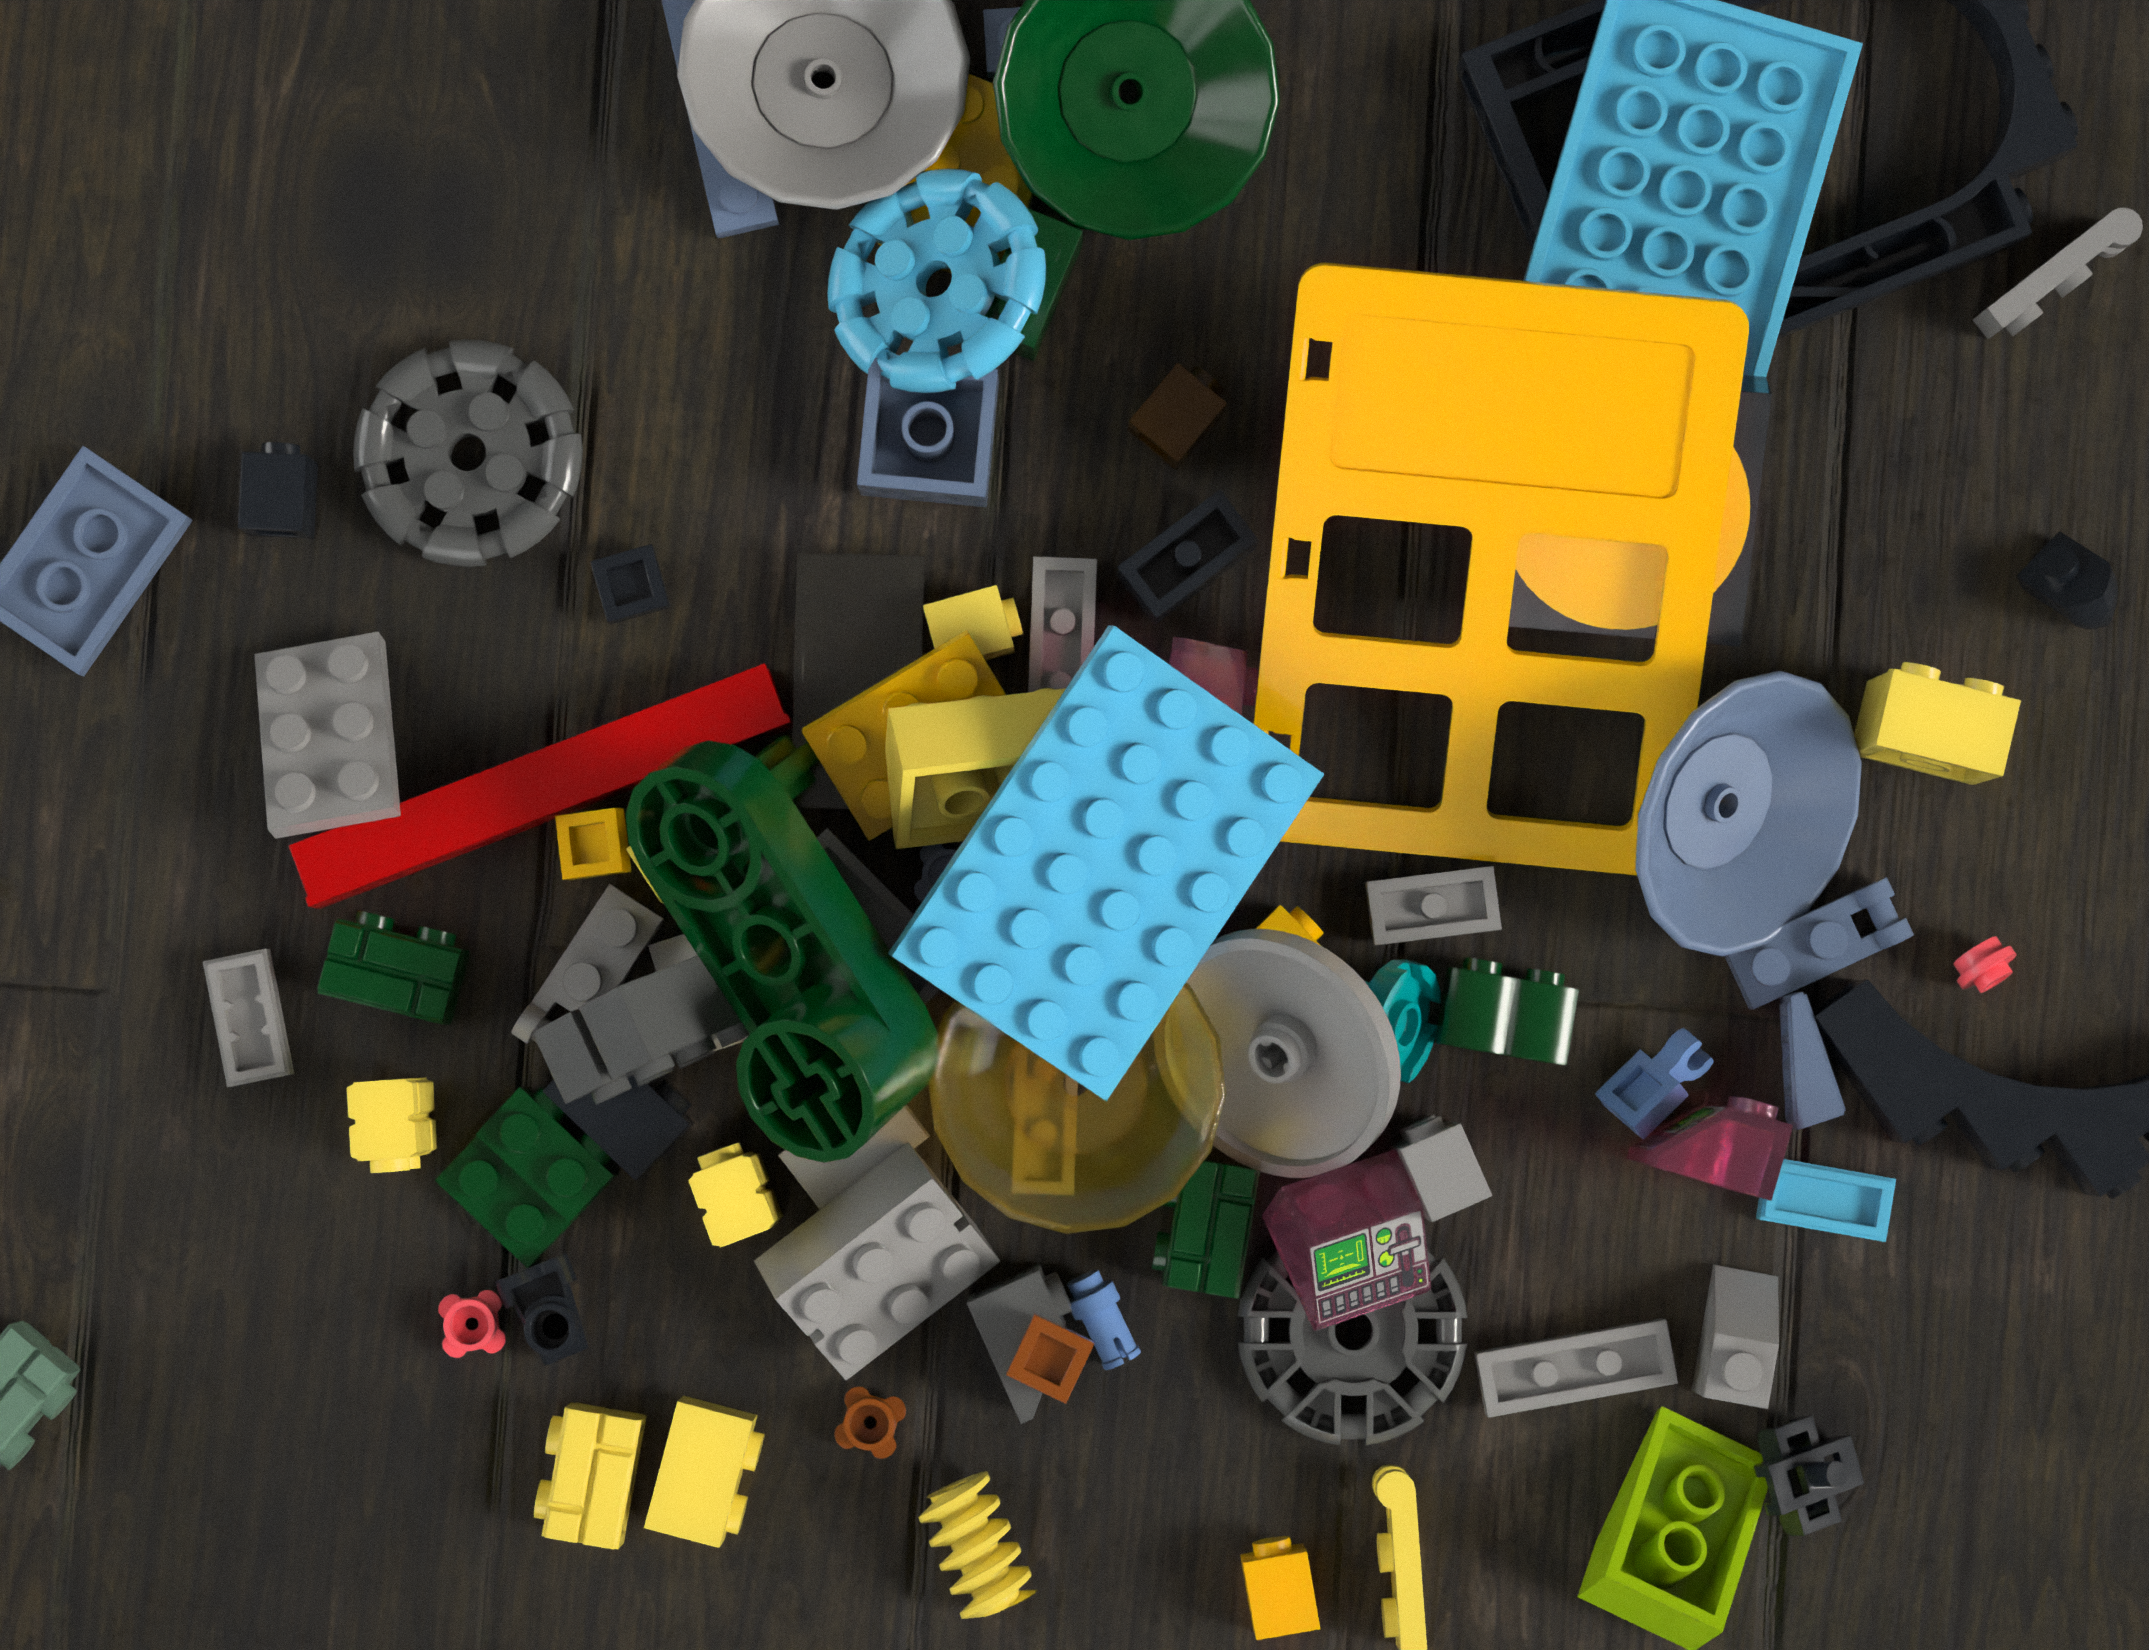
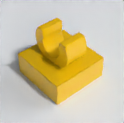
[555,808,631,880]

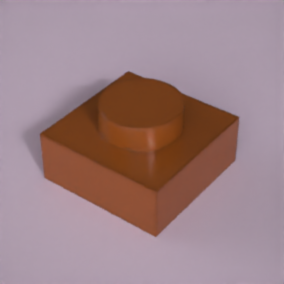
[1006,1313,1095,1404]

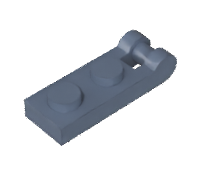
[1724,877,1914,1010]

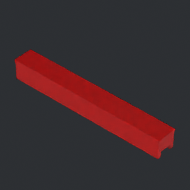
[289,663,795,909]

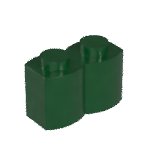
[1435,957,1579,1066]

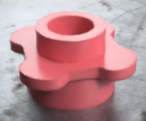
[438,1290,506,1358]

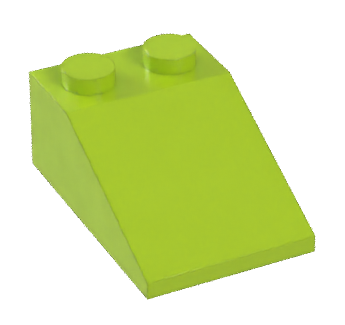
[1577,1406,1768,1650]

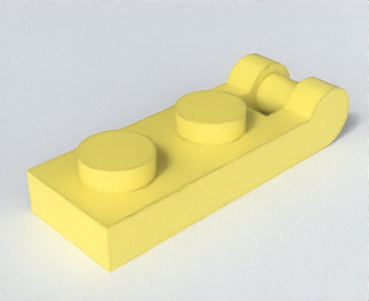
[1372,1464,1427,1650]

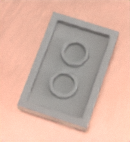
[254,632,401,839]

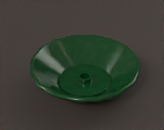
[993,0,1280,241]

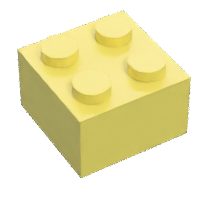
[1854,662,2021,785]

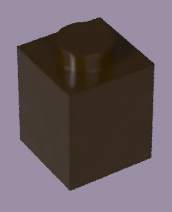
[1128,363,1227,471]

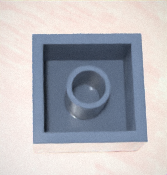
[857,358,999,507]

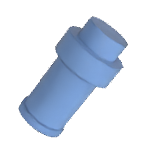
[1067,1269,1141,1370]

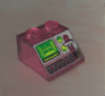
[1626,1096,1793,1201]
[1262,1149,1431,1331]

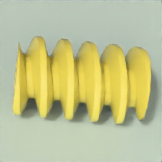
[918,1471,1038,1619]

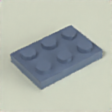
[0,446,193,676]

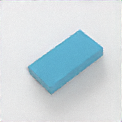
[1756,1156,1896,1242]

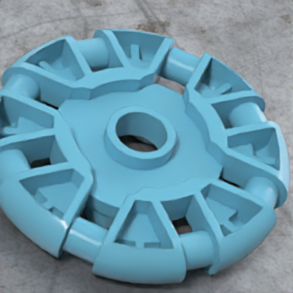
[827,169,1046,393]

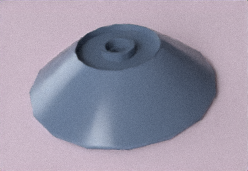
[1635,671,1862,957]

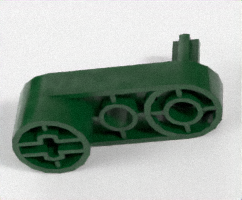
[626,735,939,1163]

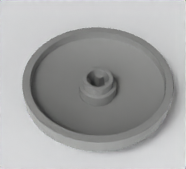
[1156,929,1401,1178]

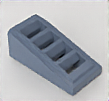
[1779,992,1846,1130]

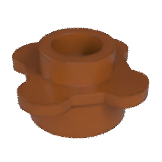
[834,1386,906,1459]

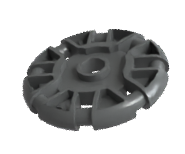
[353,339,583,567]
[1237,1214,1468,1446]

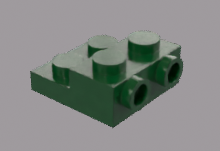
[435,1086,619,1268]

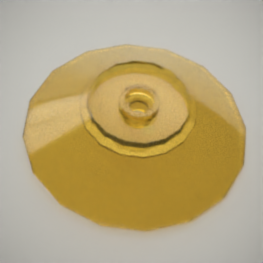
[929,982,1227,1234]

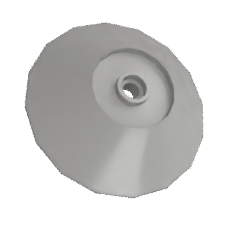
[677,0,970,210]

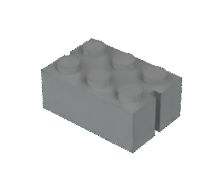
[754,1142,1000,1380]

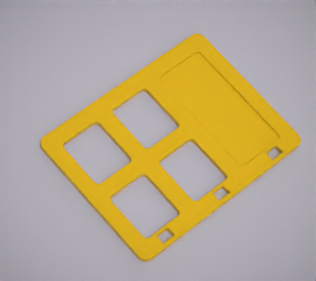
[1253,263,1749,875]

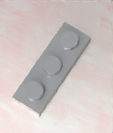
[1474,1318,1678,1418]

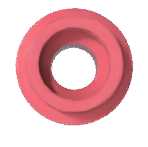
[1953,936,2017,993]

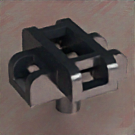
[1754,1415,1864,1536]

